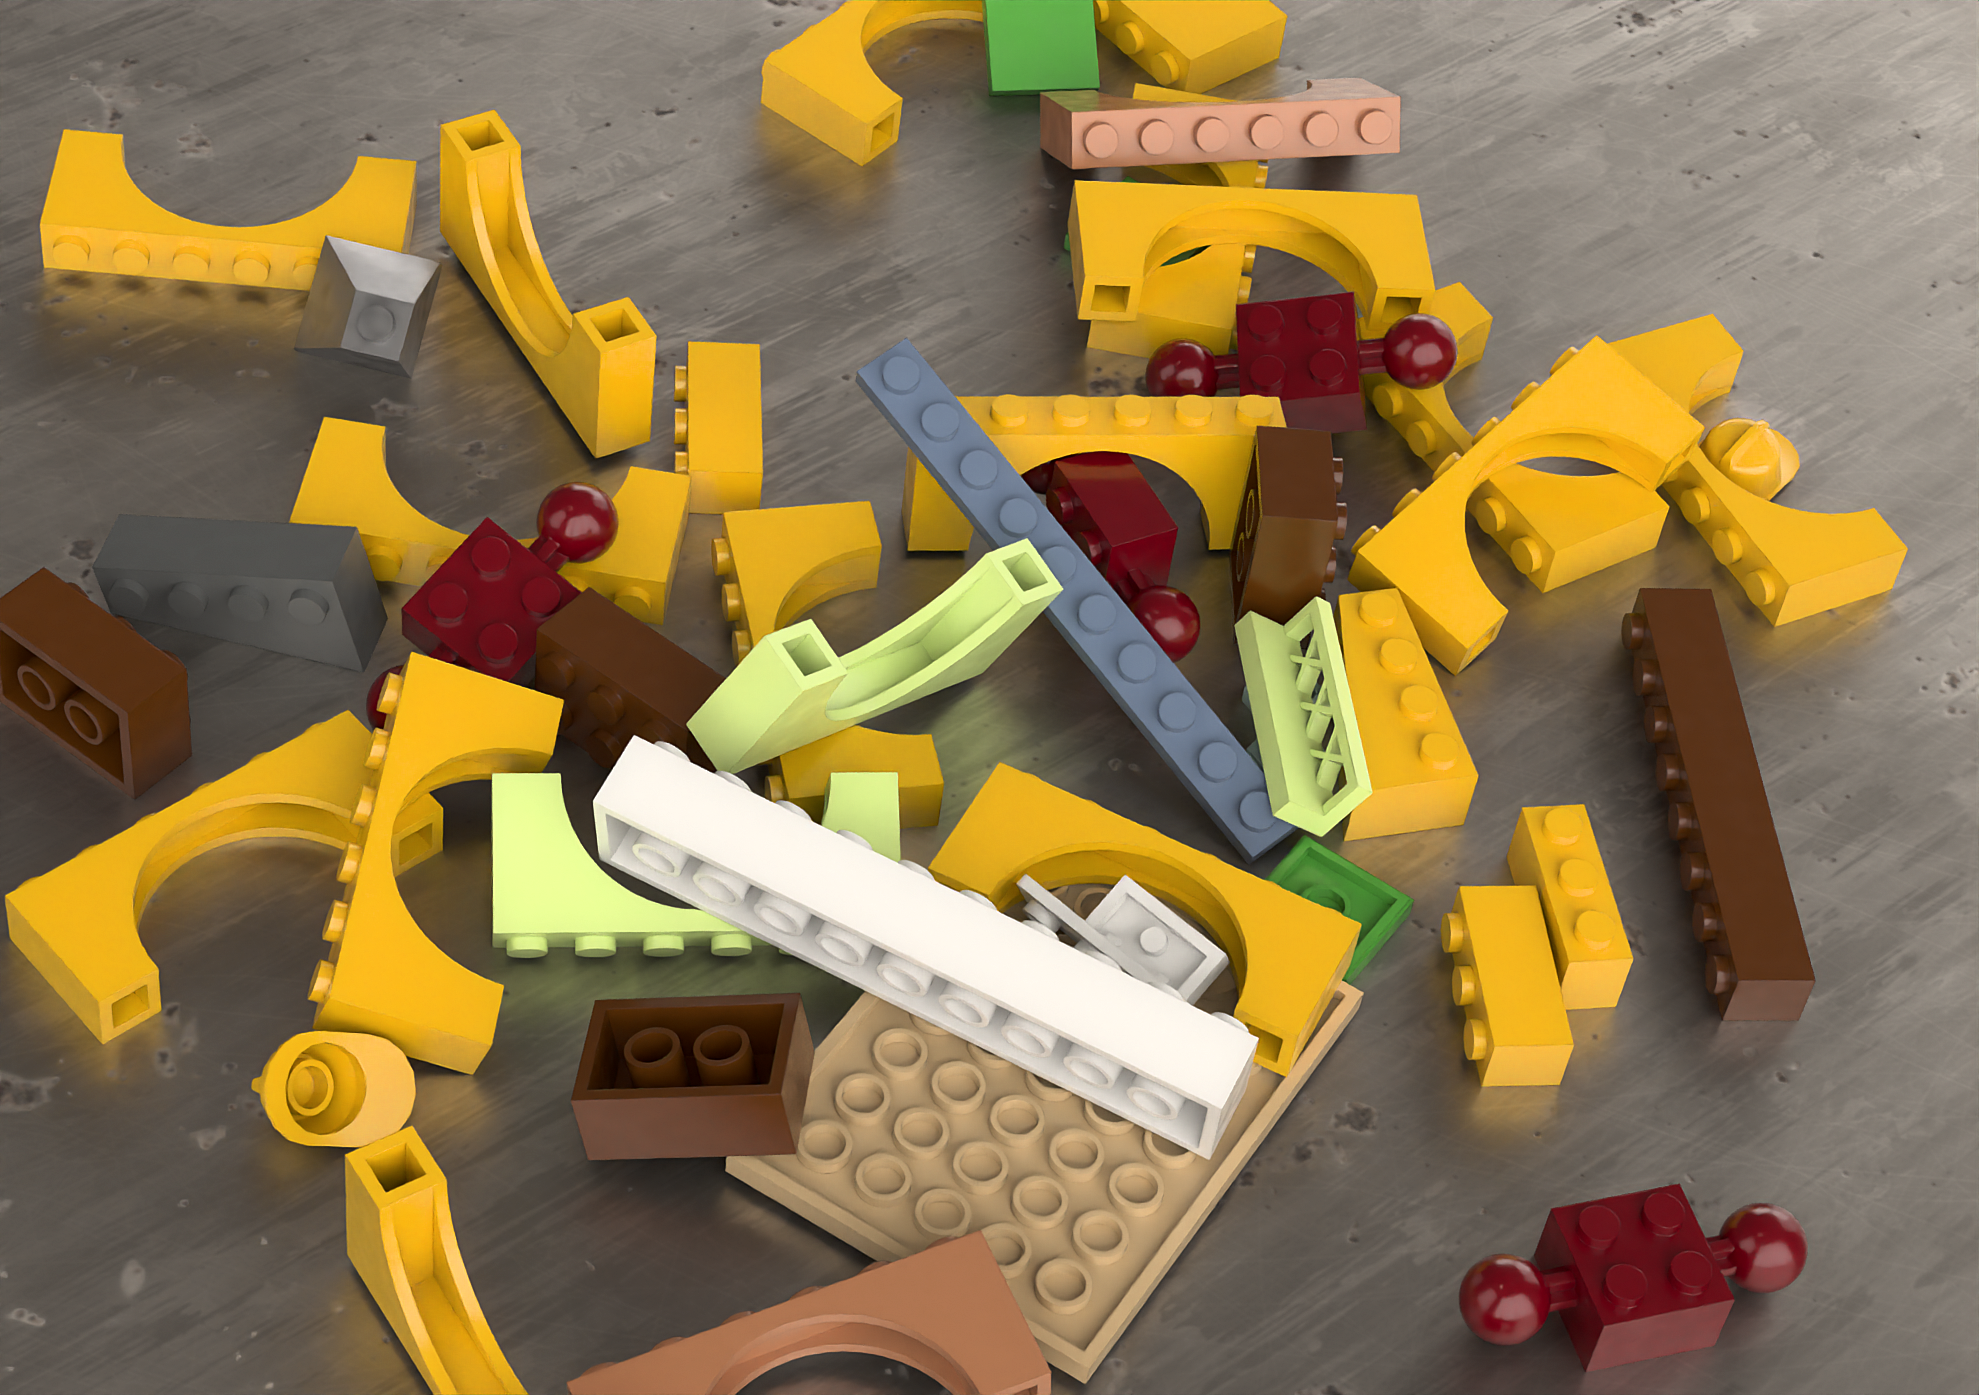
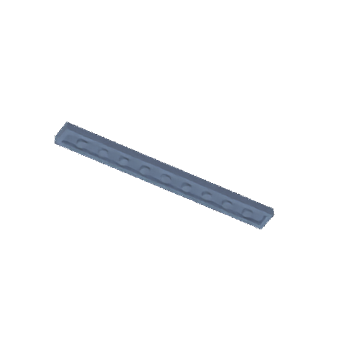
[855,338,1299,865]

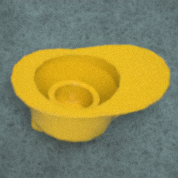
[1698,417,1800,501]
[251,1031,416,1148]

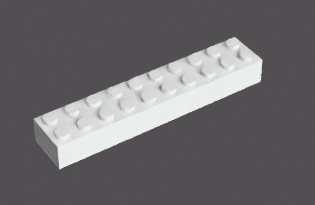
[593,735,1259,1160]

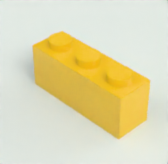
[674,341,763,515]
[1506,804,1634,1010]
[1441,885,1574,1087]

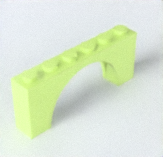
[686,538,1064,774]
[491,772,901,958]

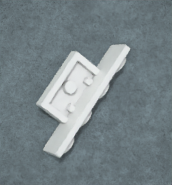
[1016,874,1230,1006]

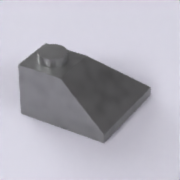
[294,235,443,379]

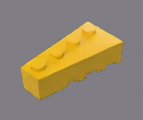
[1333,588,1479,842]

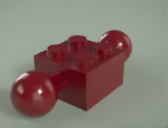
[1145,292,1458,434]
[1020,451,1201,663]
[366,482,619,730]
[1458,1183,1808,1373]

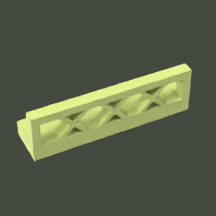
[1234,596,1373,837]

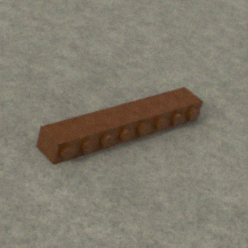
[1621,588,1816,1021]

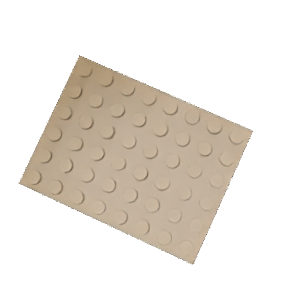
[725,883,1364,1384]

